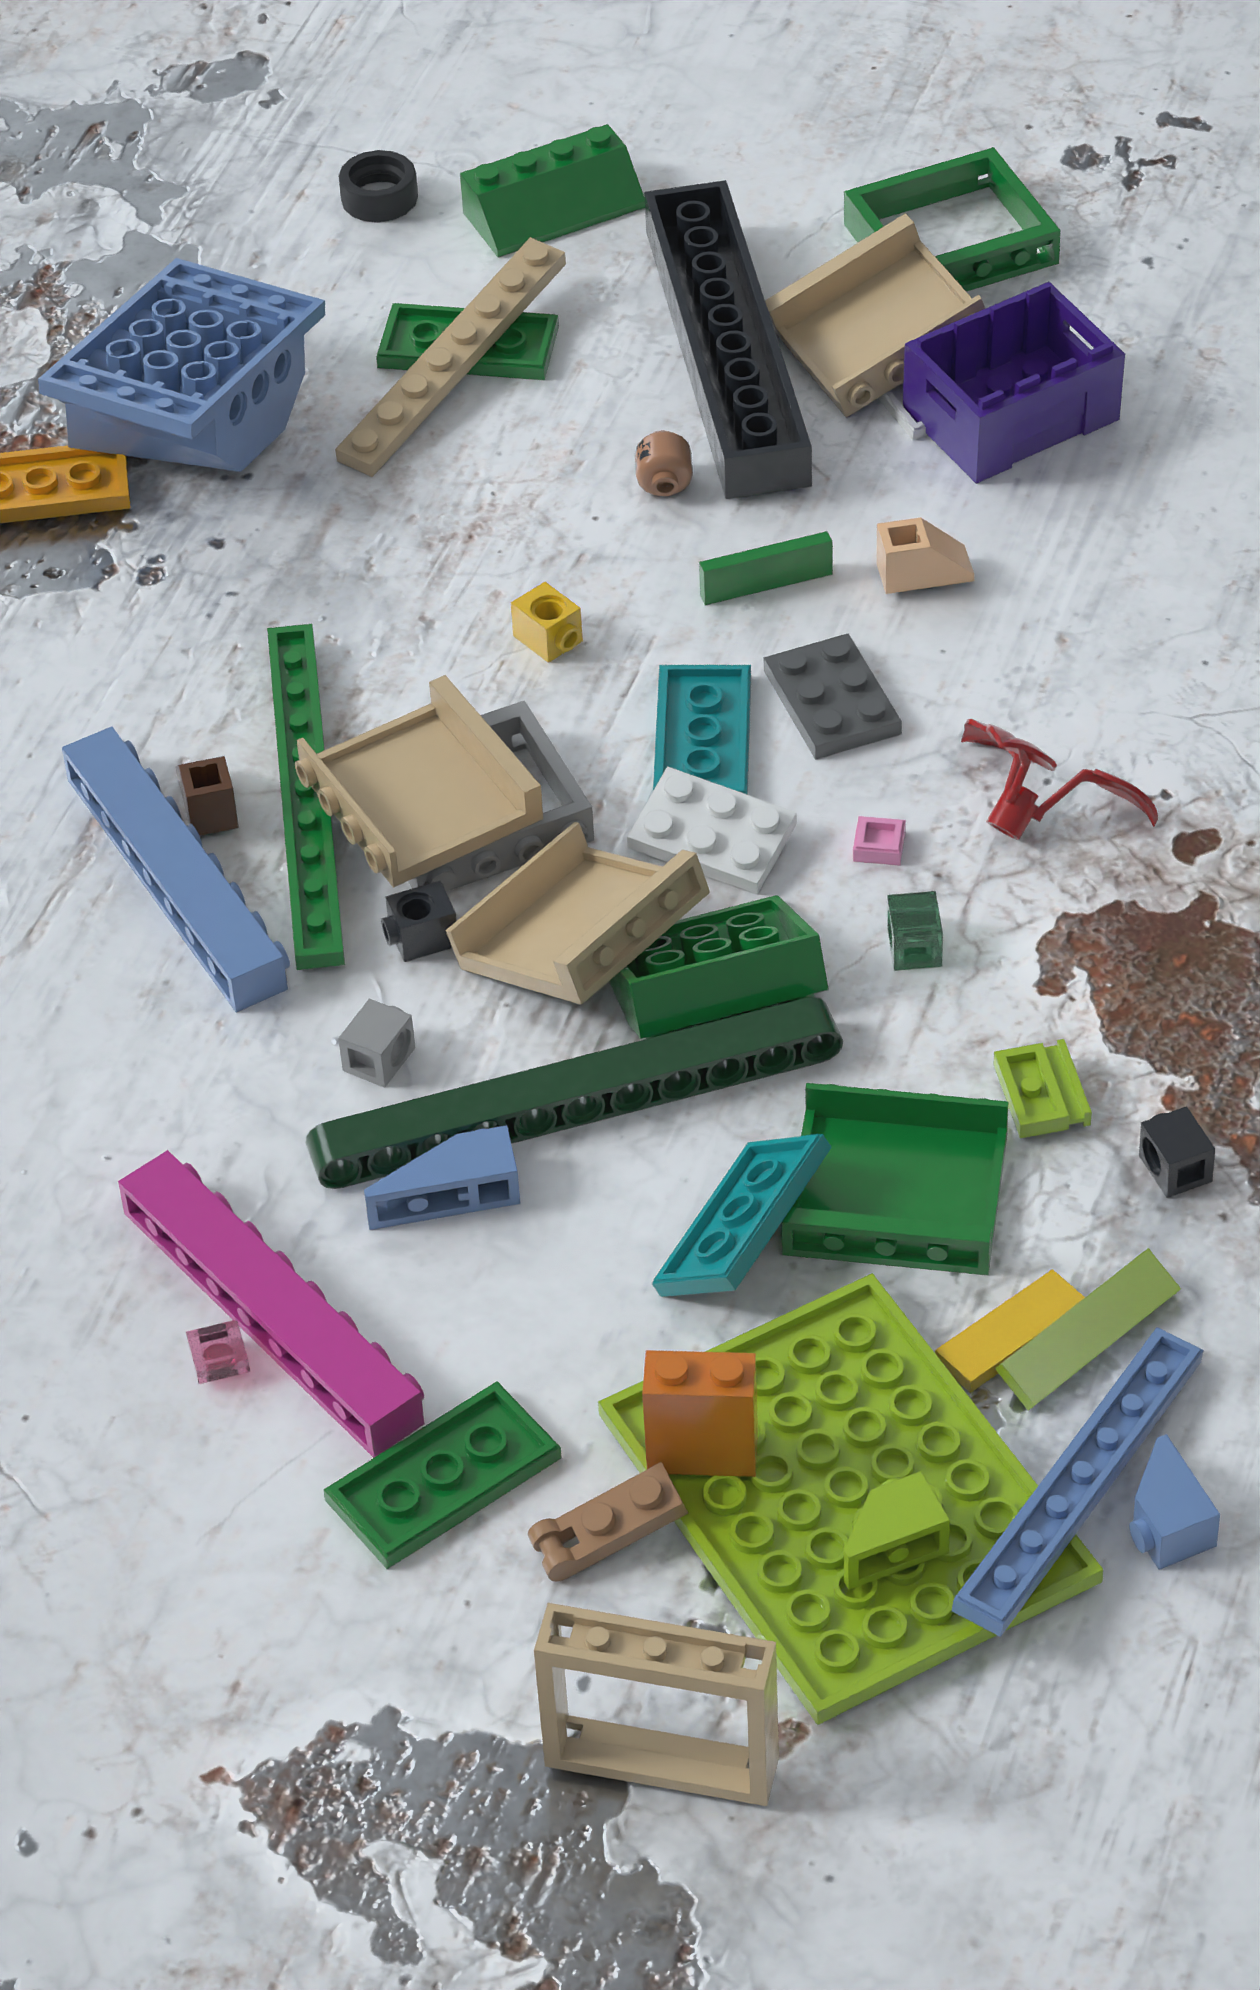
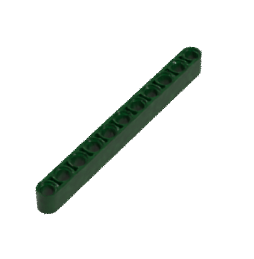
[305,997,843,1189]

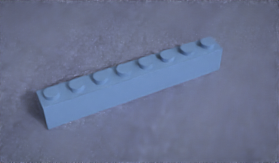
[62,726,290,1013]

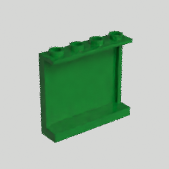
[782,1083,1009,1276]

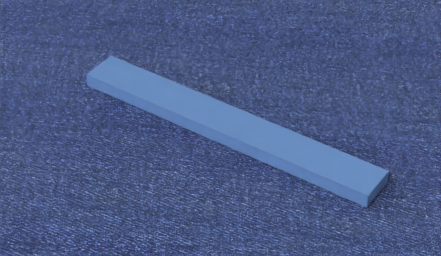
[952,1327,1204,1637]

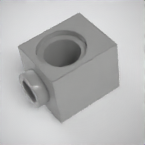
[338,998,415,1088]

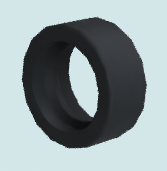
[338,150,418,222]

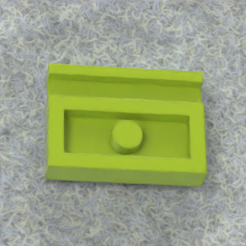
[993,1039,1092,1139]

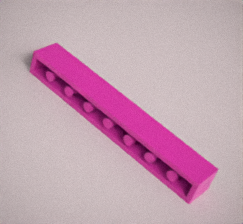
[118,1150,425,1458]

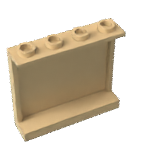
[765,213,985,418]
[295,675,543,888]
[446,822,710,1005]

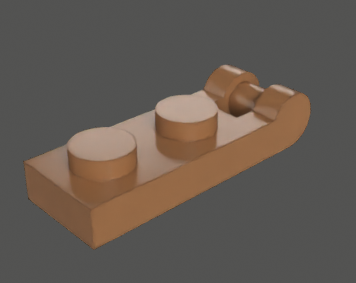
[527,1462,688,1582]

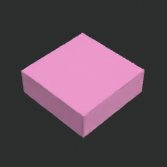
[853,816,906,865]

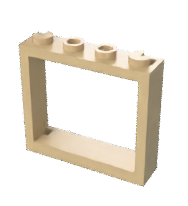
[534,1603,779,1806]

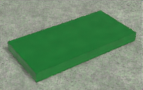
[376,303,559,380]
[323,1381,562,1569]

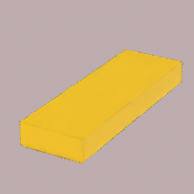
[935,1269,1085,1393]

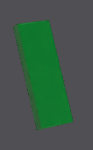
[699,531,833,605]

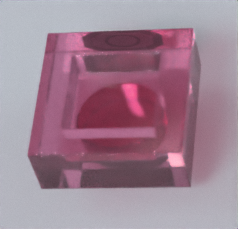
[186,1319,250,1384]

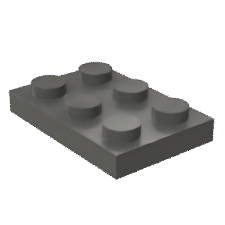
[763,633,902,760]

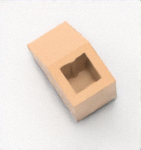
[877,517,974,594]

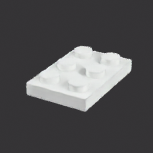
[627,766,797,895]

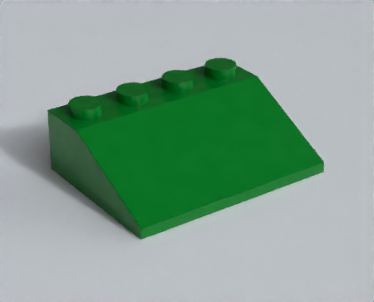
[609,895,829,1039]

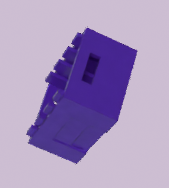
[903,281,1125,484]

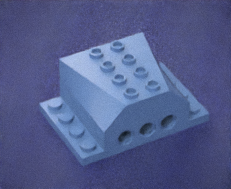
[38,258,326,472]

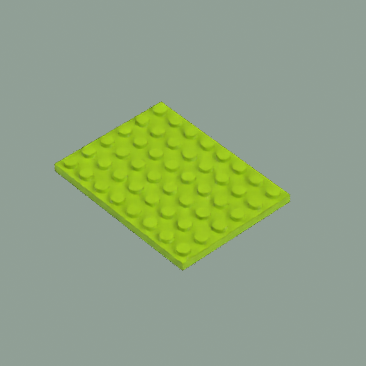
[598,1273,1103,1725]

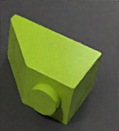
[844,1471,950,1590]

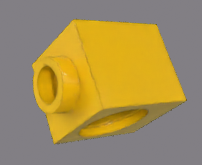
[511,582,583,663]

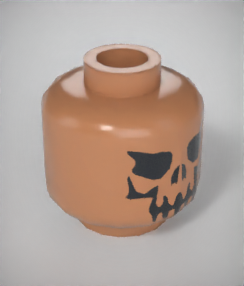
[635,430,693,497]

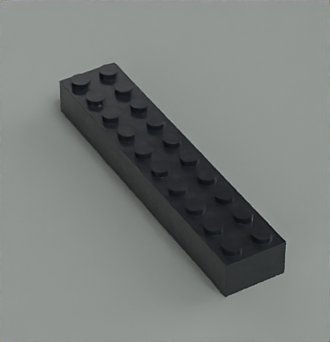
[644,180,812,499]

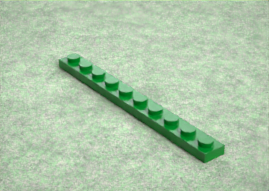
[267,623,345,970]

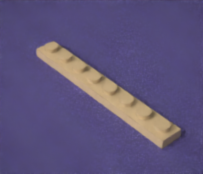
[335,237,566,477]

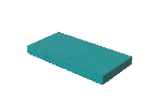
[653,665,751,795]
[652,1134,832,1297]

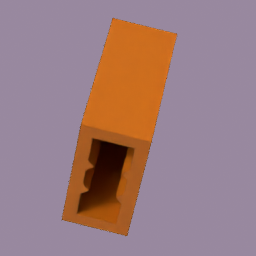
[642,1350,758,1477]

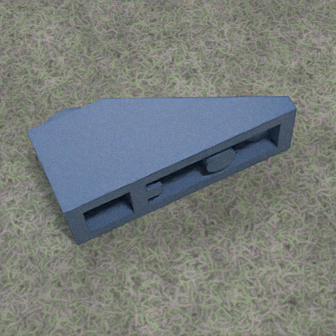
[364,1125,520,1230]

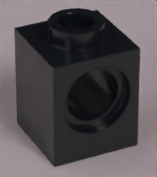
[381,881,457,962]
[1139,1106,1215,1198]

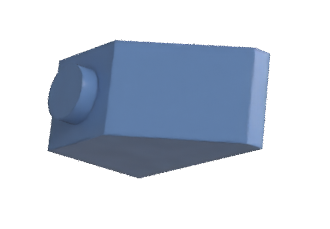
[1129,1434,1220,1570]

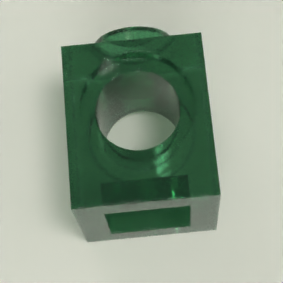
[887,891,943,971]

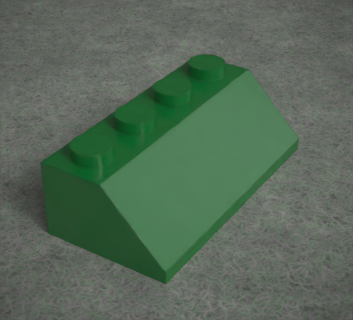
[460,124,645,258]

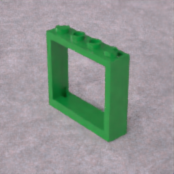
[844,147,1061,292]

